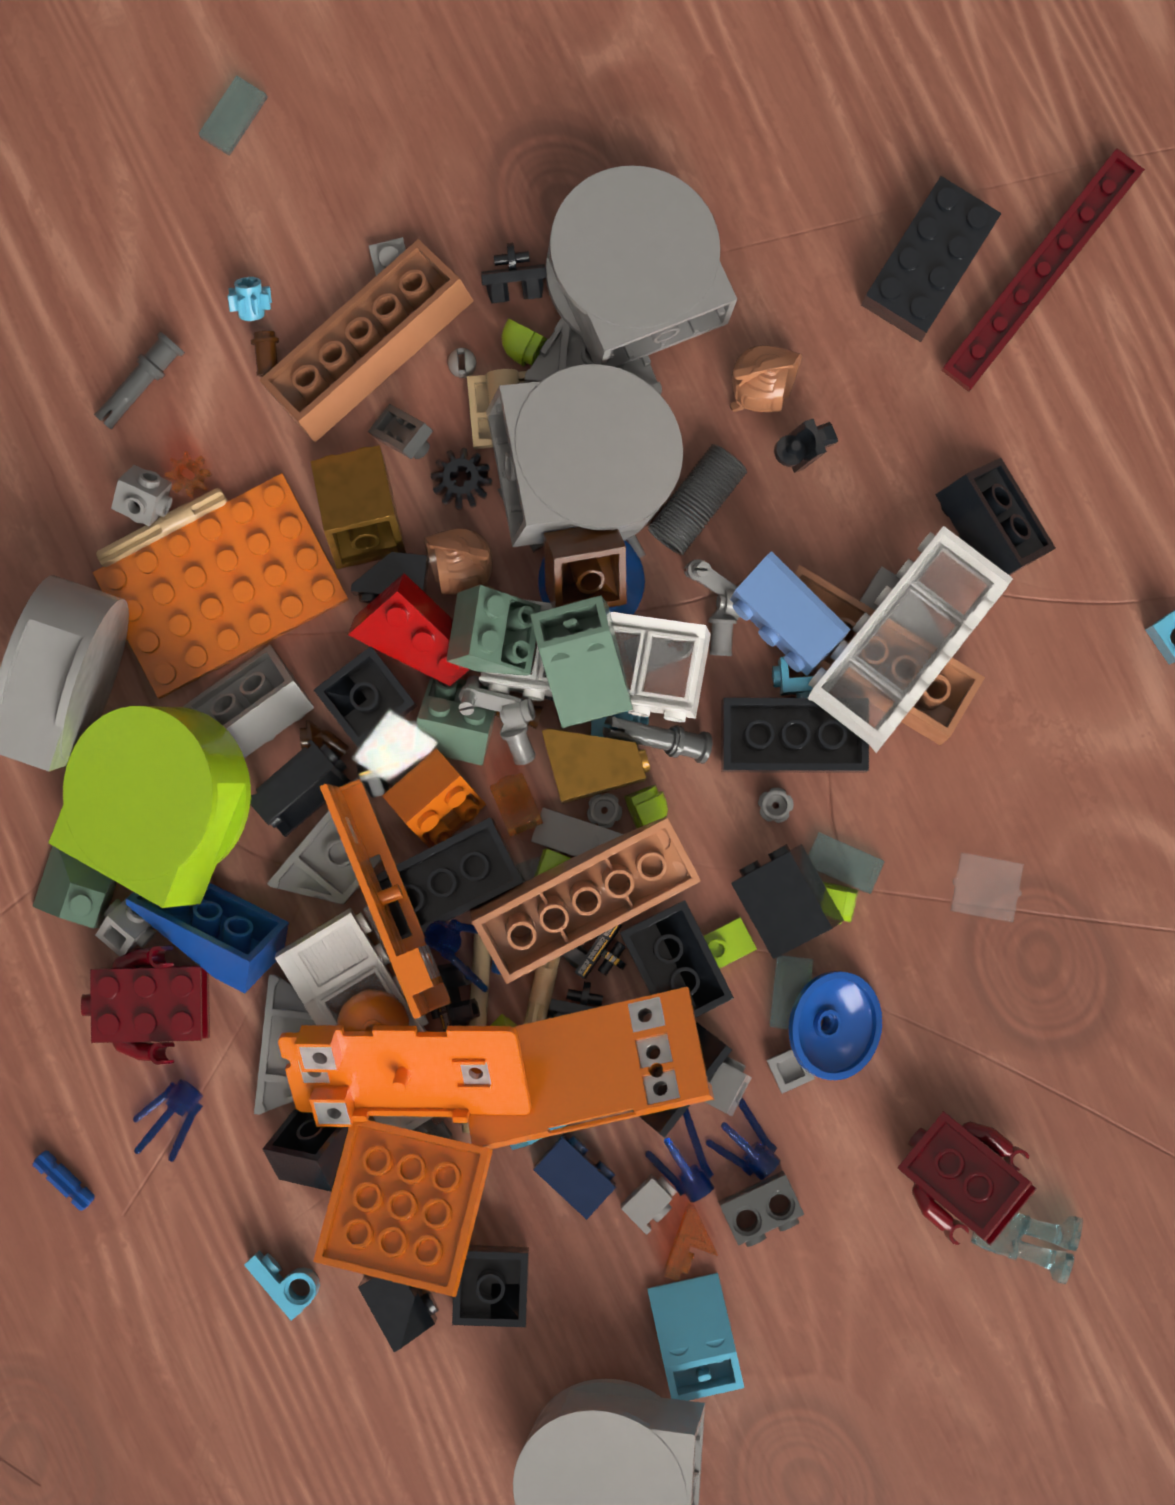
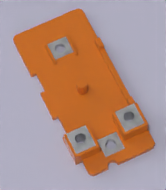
[278,1025,532,1127]

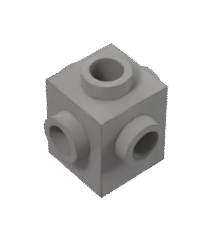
[111,465,172,526]
[95,895,156,956]

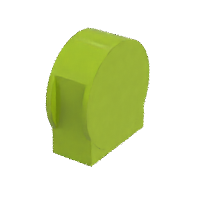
[48,706,251,908]

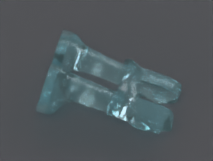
[971,1213,1083,1285]

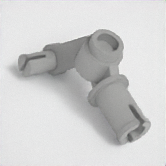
[684,559,740,656]
[459,675,536,765]

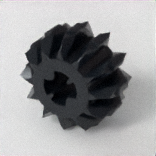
[431,448,492,510]

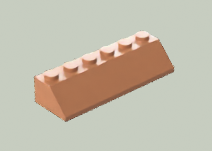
[259,239,474,442]
[757,565,985,746]

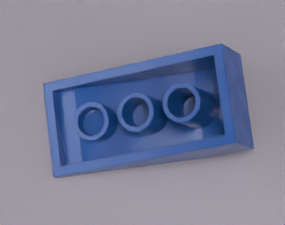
[126,882,289,994]

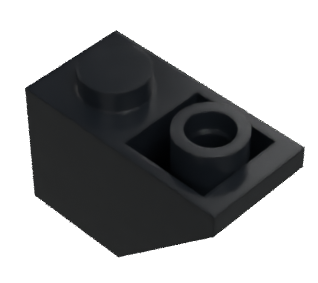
[351,552,429,603]

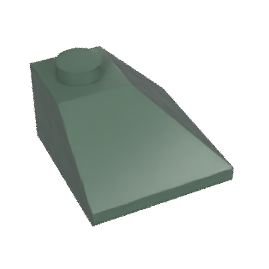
[33,846,117,929]

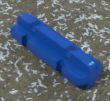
[32,1150,95,1211]

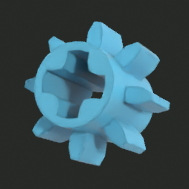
[227,277,272,321]

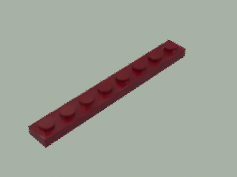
[941,148,1145,392]

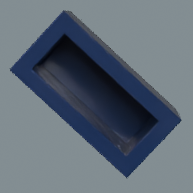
[533,1134,616,1220]

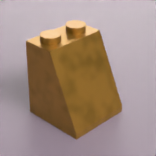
[310,445,406,569]
[542,729,651,804]

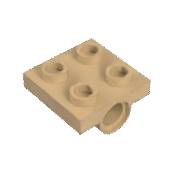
[467,369,527,449]

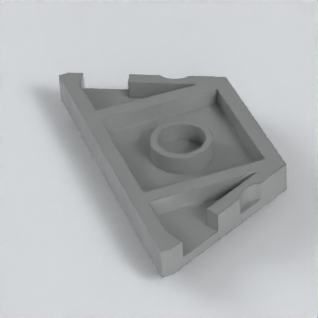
[524,317,662,395]
[267,778,391,904]
[254,974,338,1115]

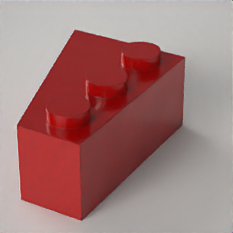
[348,573,470,686]

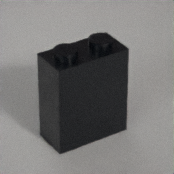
[731,844,844,959]

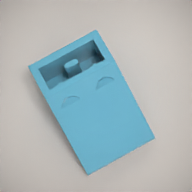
[647,1272,744,1401]

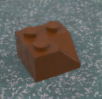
[543,527,627,608]

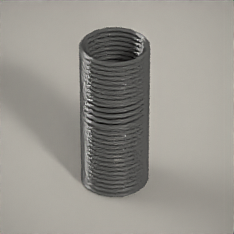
[648,444,747,555]

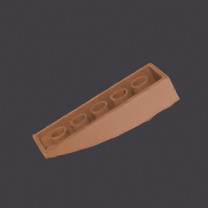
[470,816,701,984]

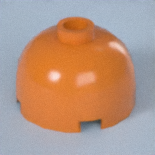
[337,989,409,1031]

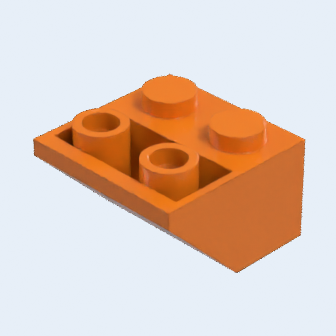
[382,748,487,848]

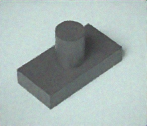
[368,404,433,459]

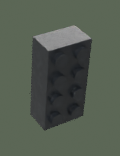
[861,176,1002,342]
[721,698,869,773]
[376,817,525,939]

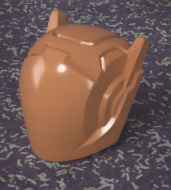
[730,345,802,413]
[424,529,494,595]

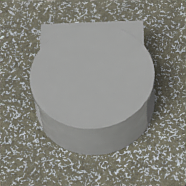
[546,165,737,367]
[486,364,683,547]
[0,575,129,771]
[513,1379,705,1505]

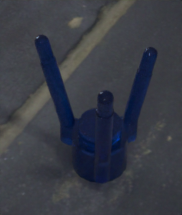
[424,919,488,992]
[133,1078,203,1162]
[705,1098,781,1180]
[645,1108,715,1203]

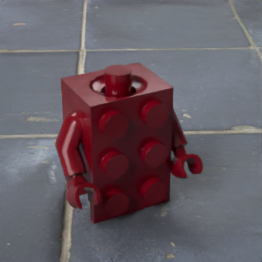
[81,945,210,1065]
[897,1111,1037,1246]

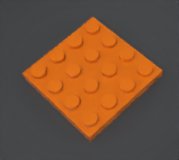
[313,1120,493,1297]

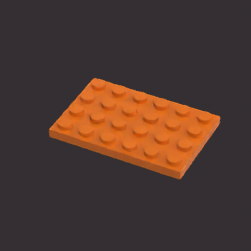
[92,473,349,699]

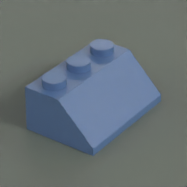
[730,551,851,676]

